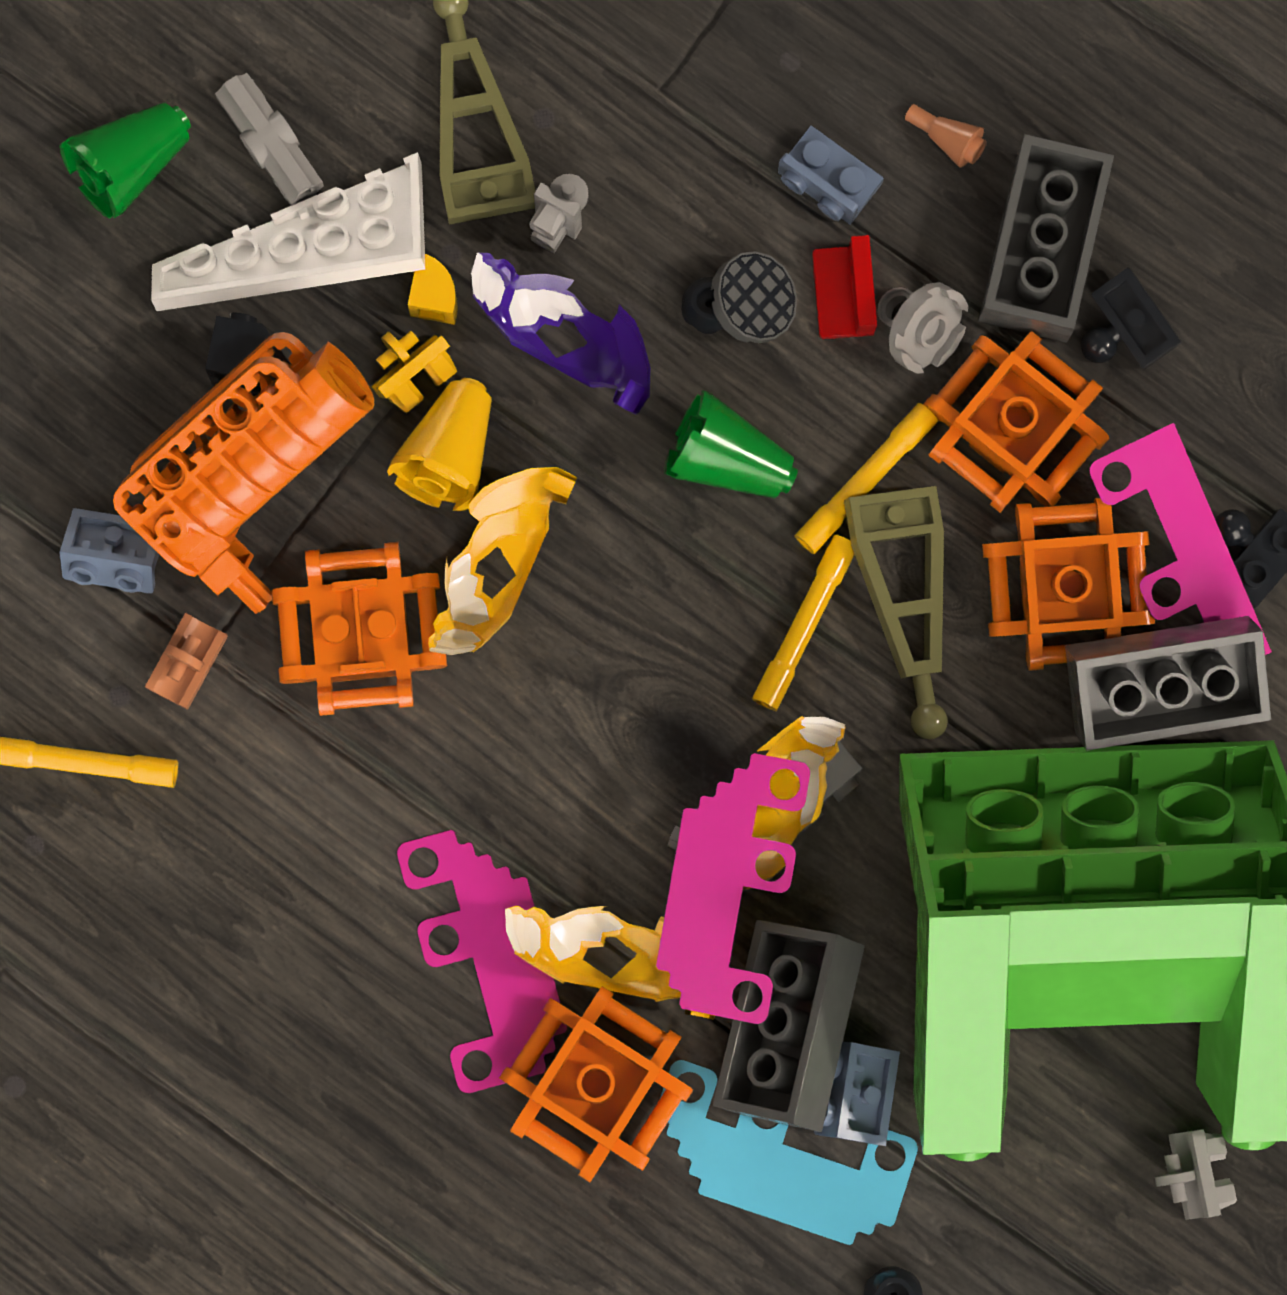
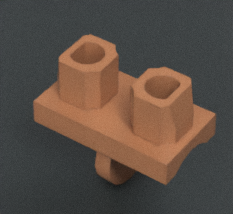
[145,613,228,710]

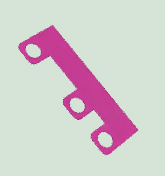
[1090,423,1272,655]

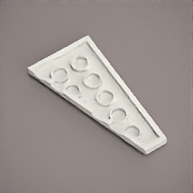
[151,152,425,311]

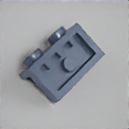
[778,125,884,225]
[60,508,159,593]
[814,1042,900,1146]

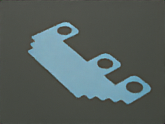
[660,1060,918,1245]

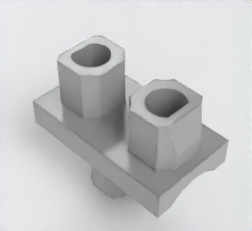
[529,174,589,253]
[1154,1129,1237,1220]

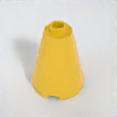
[387,378,492,511]

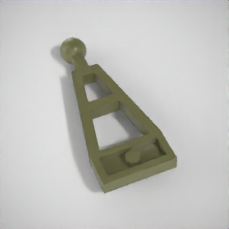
[433,0,536,225]
[844,486,948,740]

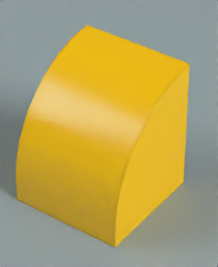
[408,254,458,325]

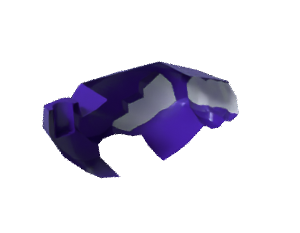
[471,253,651,415]

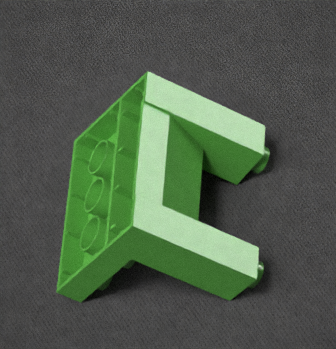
[899,740,1287,1161]

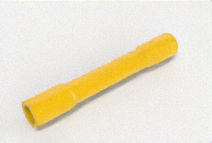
[794,403,938,554]
[752,535,855,711]
[0,737,178,788]

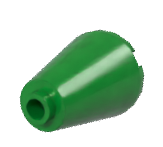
[60,102,191,219]
[664,390,798,498]

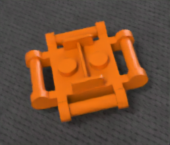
[923,331,1109,513]
[982,498,1155,671]
[272,542,447,716]
[499,986,693,1183]

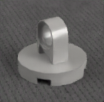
[877,282,968,374]

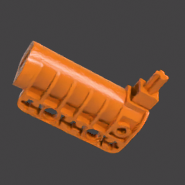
[113,332,374,614]

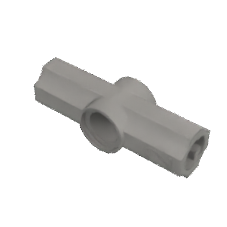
[215,73,324,206]

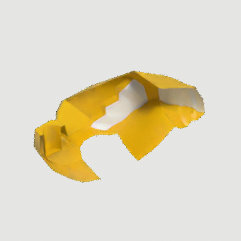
[429,467,577,655]
[743,716,845,890]
[505,906,715,1020]

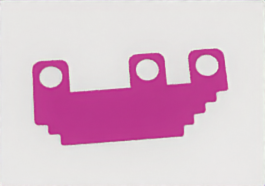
[656,753,810,1024]
[397,830,567,1093]

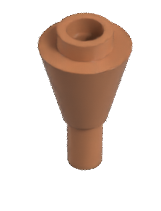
[905,104,986,168]

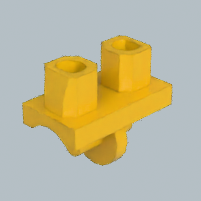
[371,331,457,413]

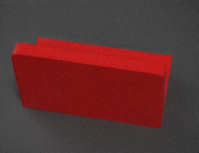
[812,235,877,339]

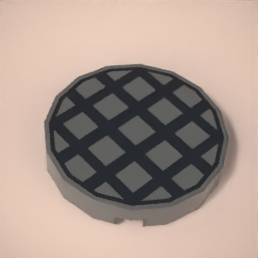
[711,251,797,343]

